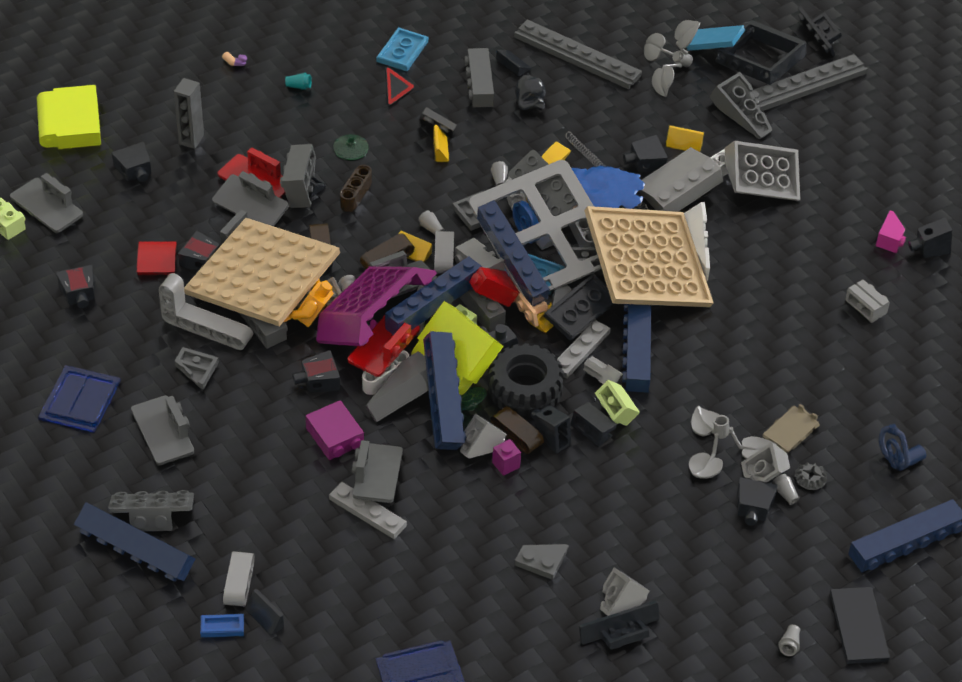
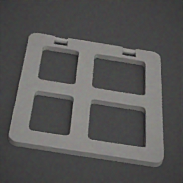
[469,160,602,297]

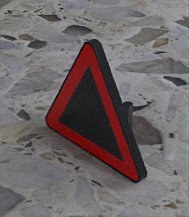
[385,67,414,105]

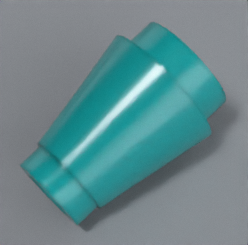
[285,73,312,90]

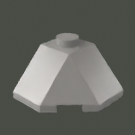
[460,413,506,458]
[741,442,790,483]
[600,567,649,616]

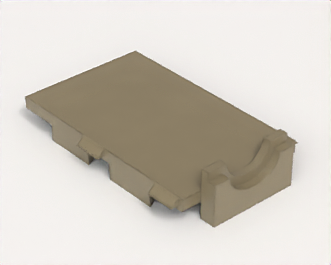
[762,404,820,453]

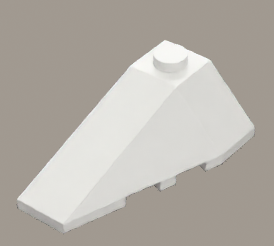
[684,202,710,281]

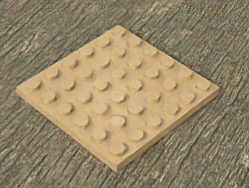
[584,206,713,307]
[184,218,340,327]

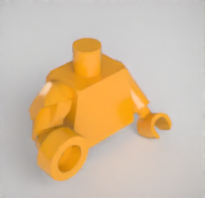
[284,278,334,327]

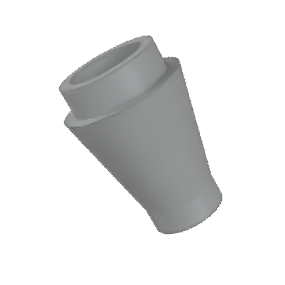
[491,161,508,186]
[418,210,444,235]
[772,474,800,505]
[778,624,800,656]

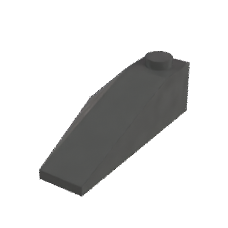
[709,72,773,139]
[366,351,429,422]

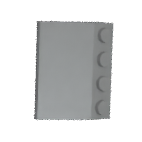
[725,141,800,201]
[638,147,723,212]

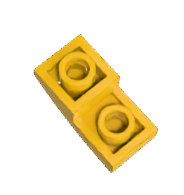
[542,141,571,164]

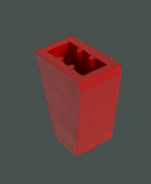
[469,267,520,307]

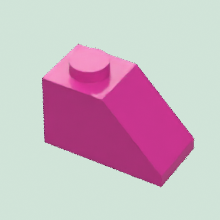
[876,210,906,253]

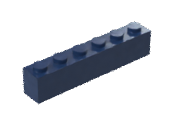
[477,200,550,307]
[385,256,482,335]
[622,304,651,393]
[423,331,466,450]
[848,499,962,572]
[74,502,196,582]

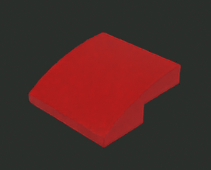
[137,241,177,275]

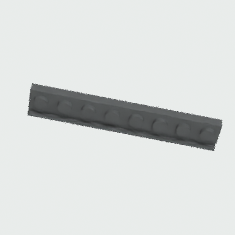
[514,19,642,89]
[752,54,868,112]

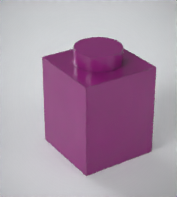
[492,439,521,476]

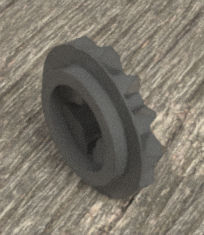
[795,462,827,490]

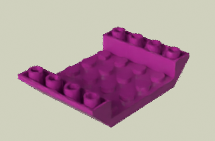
[317,266,437,346]

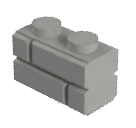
[845,280,890,323]

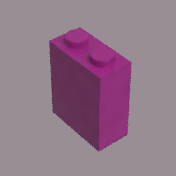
[306,400,364,460]

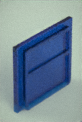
[38,365,121,433]
[376,640,465,682]

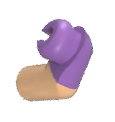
[222,52,247,66]

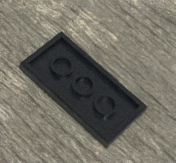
[543,273,616,341]
[830,587,890,664]

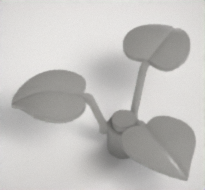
[644,20,700,97]
[689,406,777,478]

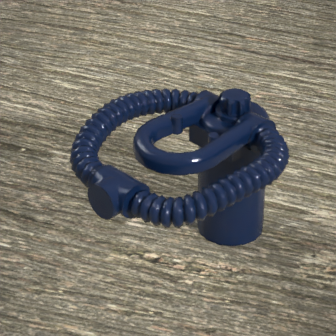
[878,424,926,471]

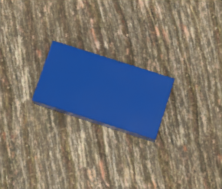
[200,614,244,637]

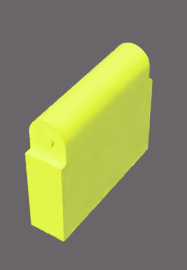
[37,85,101,149]
[411,301,504,395]

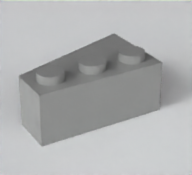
[455,238,505,271]

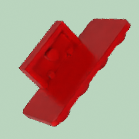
[218,148,286,198]
[348,316,420,377]

